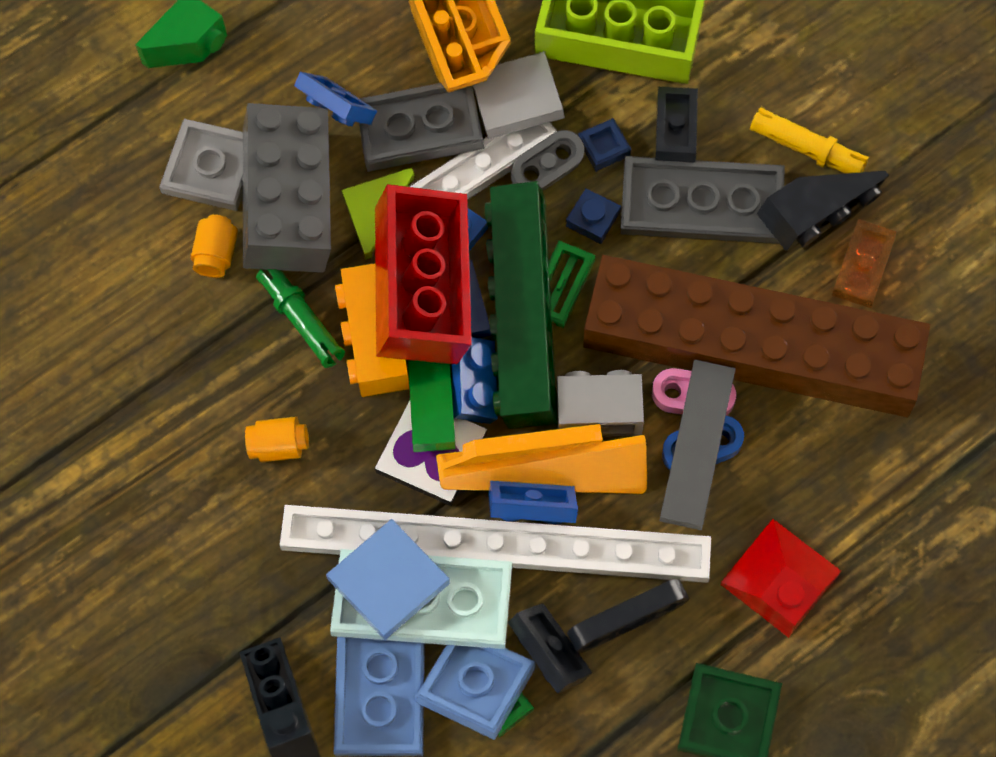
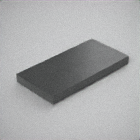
[620,156,785,244]

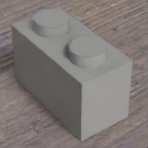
[557,370,644,437]

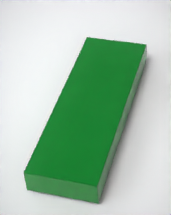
[408,360,456,452]

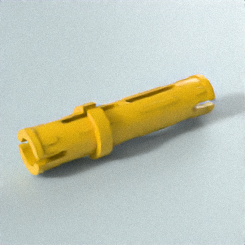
[750,107,869,174]

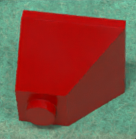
[720,519,841,638]

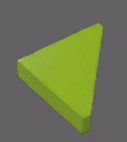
[342,168,414,259]

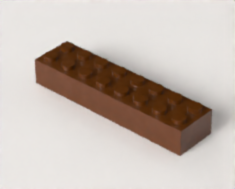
[583,254,931,418]

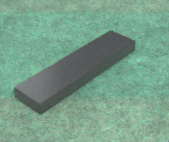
[660,360,736,531]

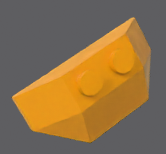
[409,0,511,92]

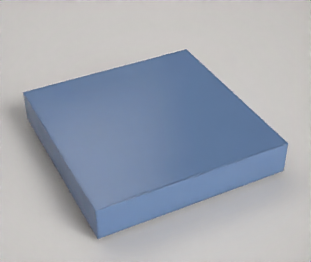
[326,519,450,640]
[416,645,535,740]

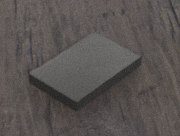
[359,83,485,172]

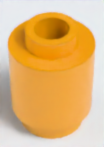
[190,215,238,278]
[245,417,309,462]

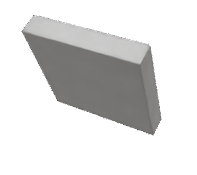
[473,52,565,139]
[159,119,243,211]

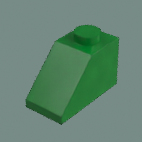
[135,0,228,68]

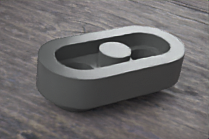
[511,130,584,191]

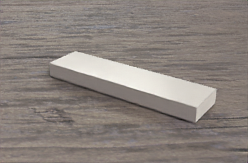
[410,122,557,200]

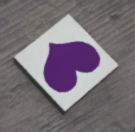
[375,401,487,506]

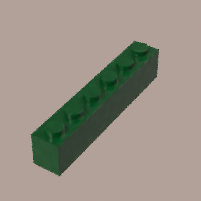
[485,181,558,429]

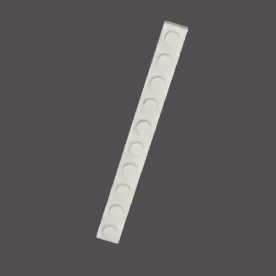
[280,505,711,583]

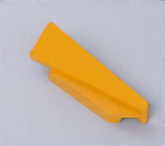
[436,424,647,494]

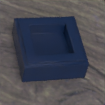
[578,118,632,171]

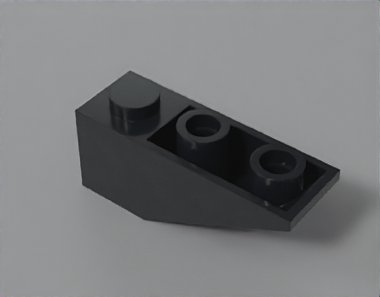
[757,171,889,252]
[239,637,321,757]

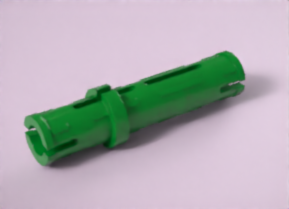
[256,269,345,368]

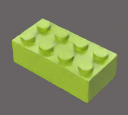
[535,0,705,84]

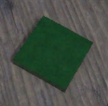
[677,663,782,757]

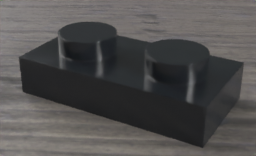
[655,86,698,162]
[507,603,593,694]

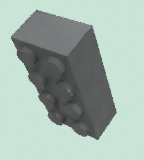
[243,103,331,272]

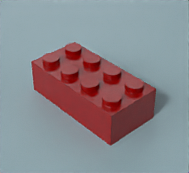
[375,184,472,364]

